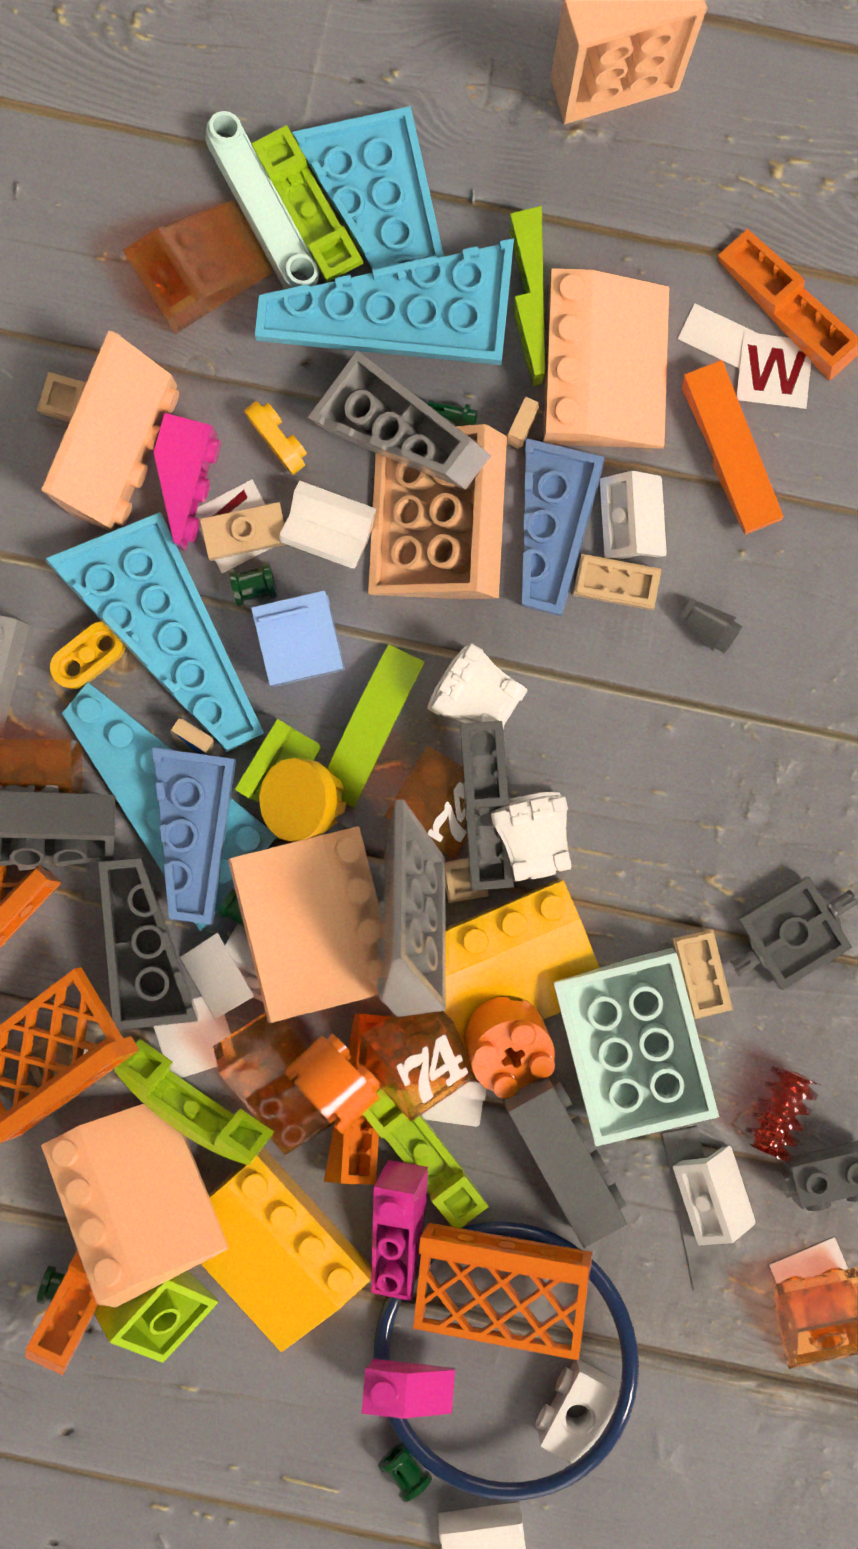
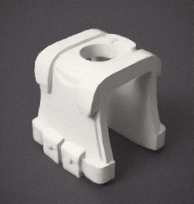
[427,643,528,730]
[490,791,571,882]

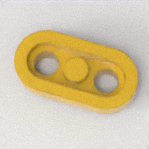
[243,401,307,476]
[50,621,126,689]

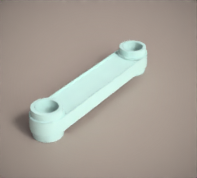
[205,111,319,289]

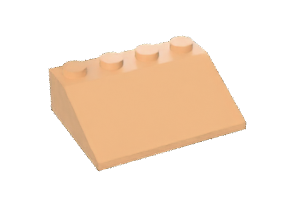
[550,0,707,124]
[543,268,669,449]
[42,331,179,532]
[368,424,507,599]
[228,826,383,1023]
[41,1103,230,1307]

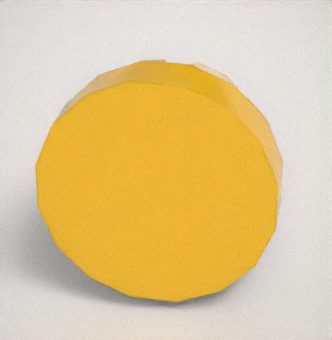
[259,758,347,842]

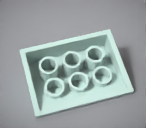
[554,948,719,1146]

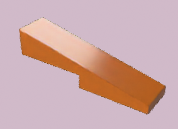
[718,228,858,381]
[682,360,784,535]
[324,1014,394,1185]
[25,1249,99,1376]

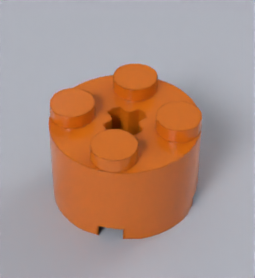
[464,997,555,1099]
[283,1034,380,1134]

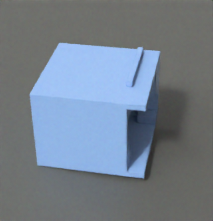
[251,590,346,687]

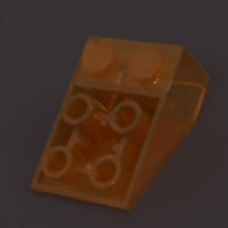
[122,200,274,334]
[213,1012,335,1155]

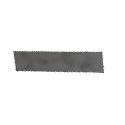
[662,1126,730,1291]

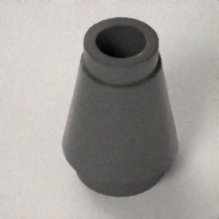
[678,598,743,653]

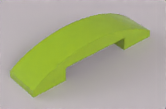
[251,125,363,283]
[327,644,425,808]
[114,1039,274,1165]
[363,1079,489,1228]

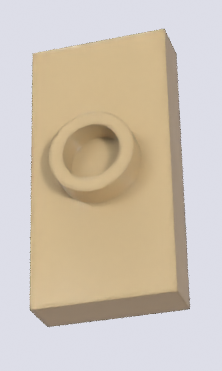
[200,502,287,561]
[573,554,662,611]
[671,929,733,1019]

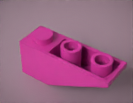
[154,413,221,551]
[371,1160,428,1301]

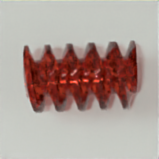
[745,1066,821,1162]

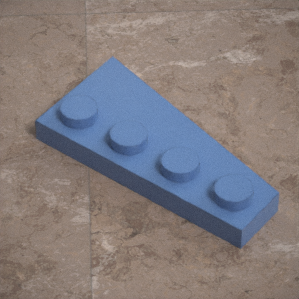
[522,438,605,617]
[152,747,236,925]

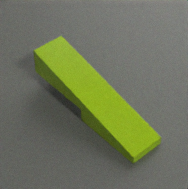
[508,206,545,387]

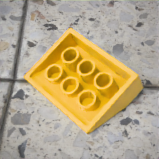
[439,878,600,1055]
[201,1147,372,1352]

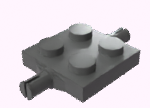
[730,876,858,990]

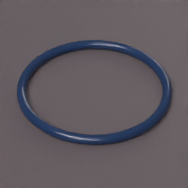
[374,1221,639,1501]

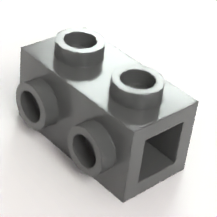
[780,1141,858,1211]

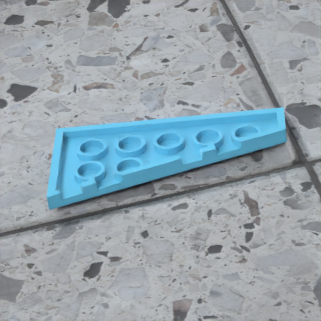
[292,106,444,270]
[255,238,514,365]
[46,512,264,752]
[62,682,278,931]

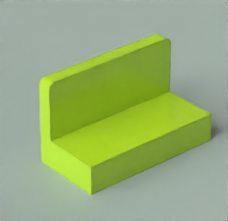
[235,719,321,803]

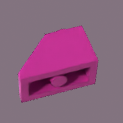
[361,1359,456,1419]

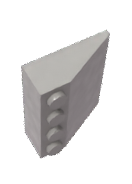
[377,799,446,1017]

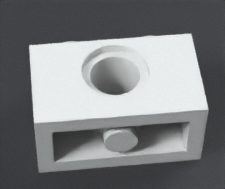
[535,1359,620,1463]

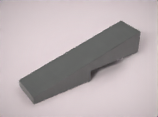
[460,721,514,891]

